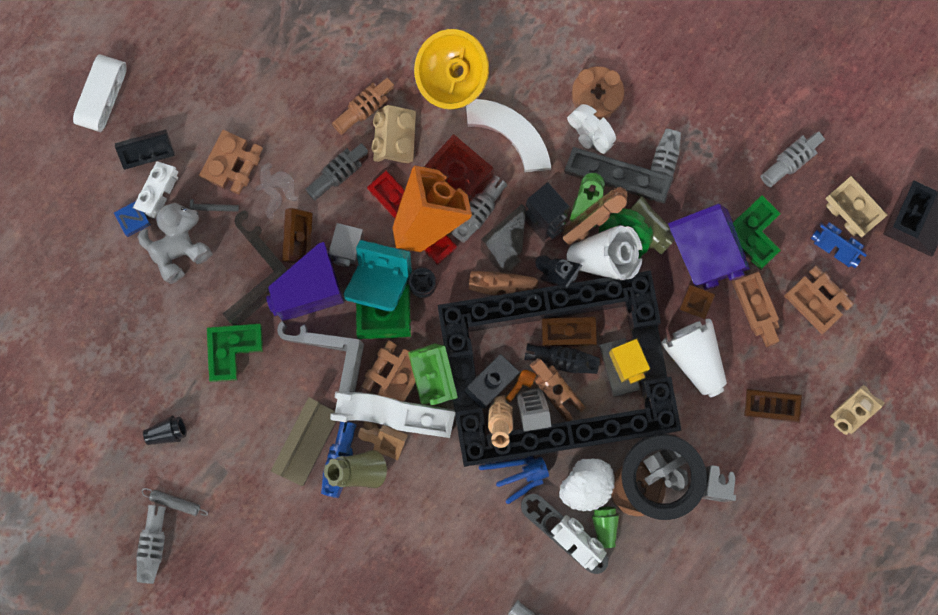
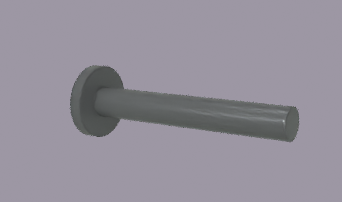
[190,199,239,212]

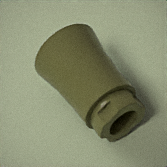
[630,196,675,254]
[324,450,387,488]

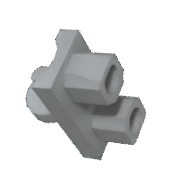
[643,449,688,491]

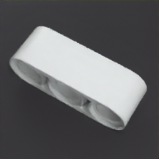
[73,54,127,132]

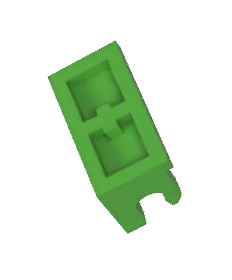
[408,343,458,405]

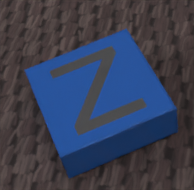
[114,201,151,237]

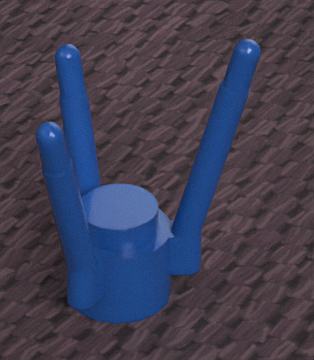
[479,456,549,504]

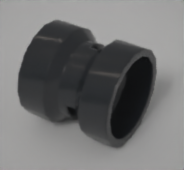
[409,268,436,299]

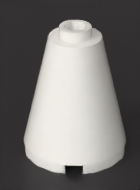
[567,226,642,280]
[661,319,727,397]

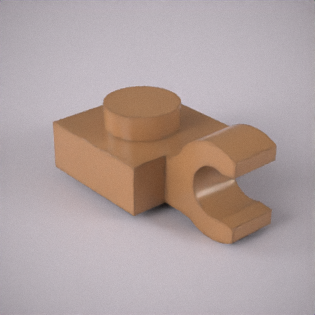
[357,421,408,461]

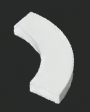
[466,99,551,172]

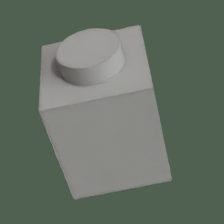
[328,223,365,267]

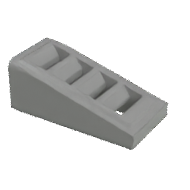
[516,388,551,431]

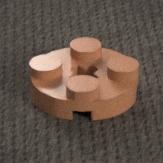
[572,67,624,120]
[611,461,666,516]

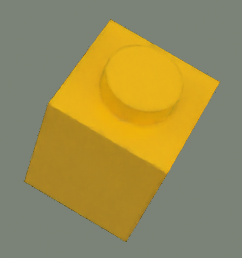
[609,339,650,384]

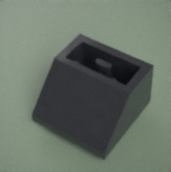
[883,180,938,257]

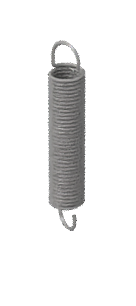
[142,488,208,516]

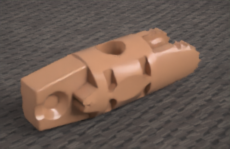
[469,271,539,296]
[530,358,586,422]

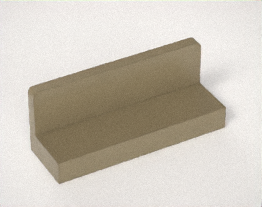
[271,397,337,486]

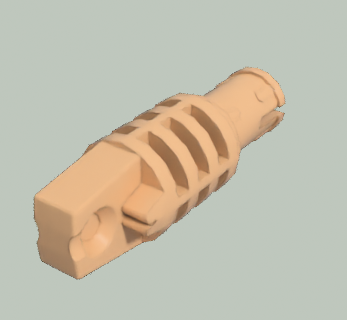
[488,395,513,448]

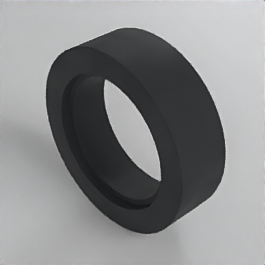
[621,434,707,520]

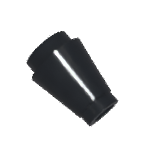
[143,416,187,445]

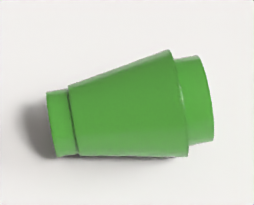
[592,506,619,548]

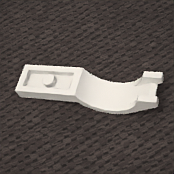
[330,392,455,438]

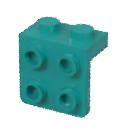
[344,240,412,311]

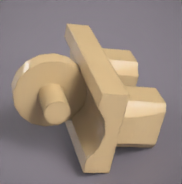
[830,384,884,435]

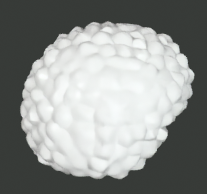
[559,458,615,511]

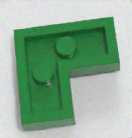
[733,195,781,270]
[207,324,263,382]

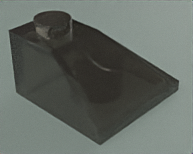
[481,204,526,273]

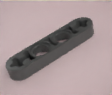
[520,494,609,574]

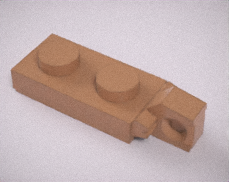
[732,271,779,347]

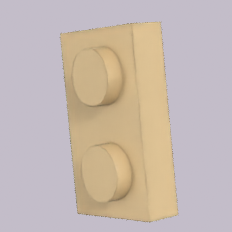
[372,105,416,164]
[826,176,888,238]

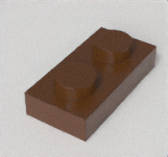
[282,208,313,264]
[541,317,597,347]

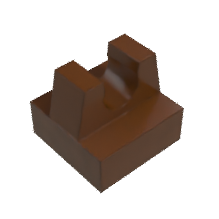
[679,284,715,319]

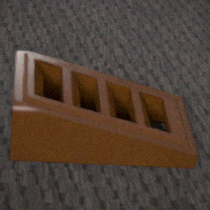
[744,389,802,423]

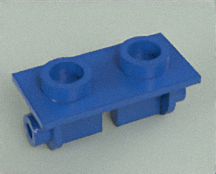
[810,222,867,268]

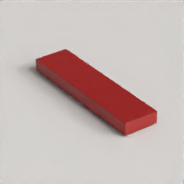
[367,170,457,266]

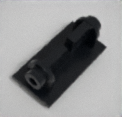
[535,255,583,287]

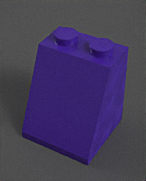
[668,203,750,290]
[266,242,344,322]

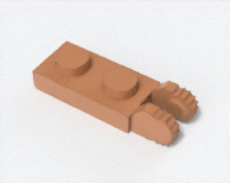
[563,186,628,245]

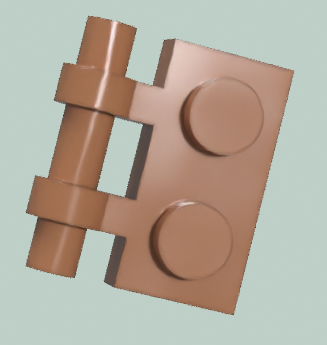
[199,130,263,195]
[784,265,854,334]
[361,340,416,402]

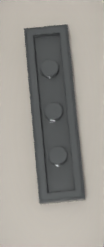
[564,147,674,204]

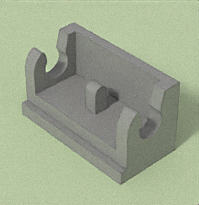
[702,465,736,502]

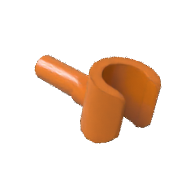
[505,370,536,402]

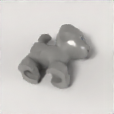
[137,203,213,284]

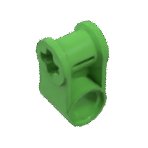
[570,173,605,227]

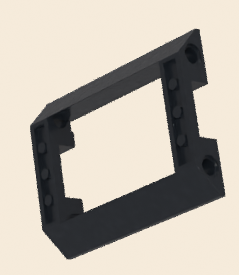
[437,270,682,467]

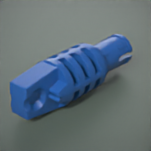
[321,421,357,498]

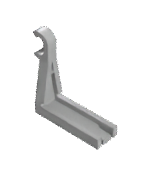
[277,321,364,392]

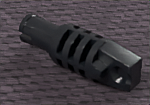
[524,343,600,374]

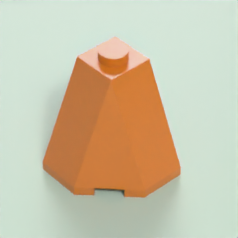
[392,165,472,252]

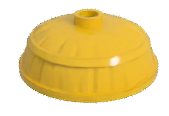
[414,29,489,109]

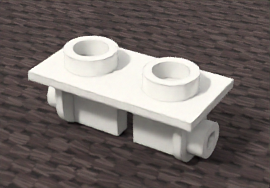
[133,161,178,219]
[551,514,607,571]

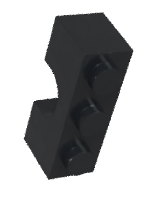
[523,182,570,242]

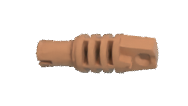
[332,78,394,135]

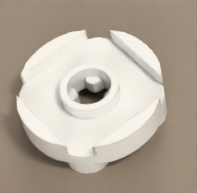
[567,104,616,154]

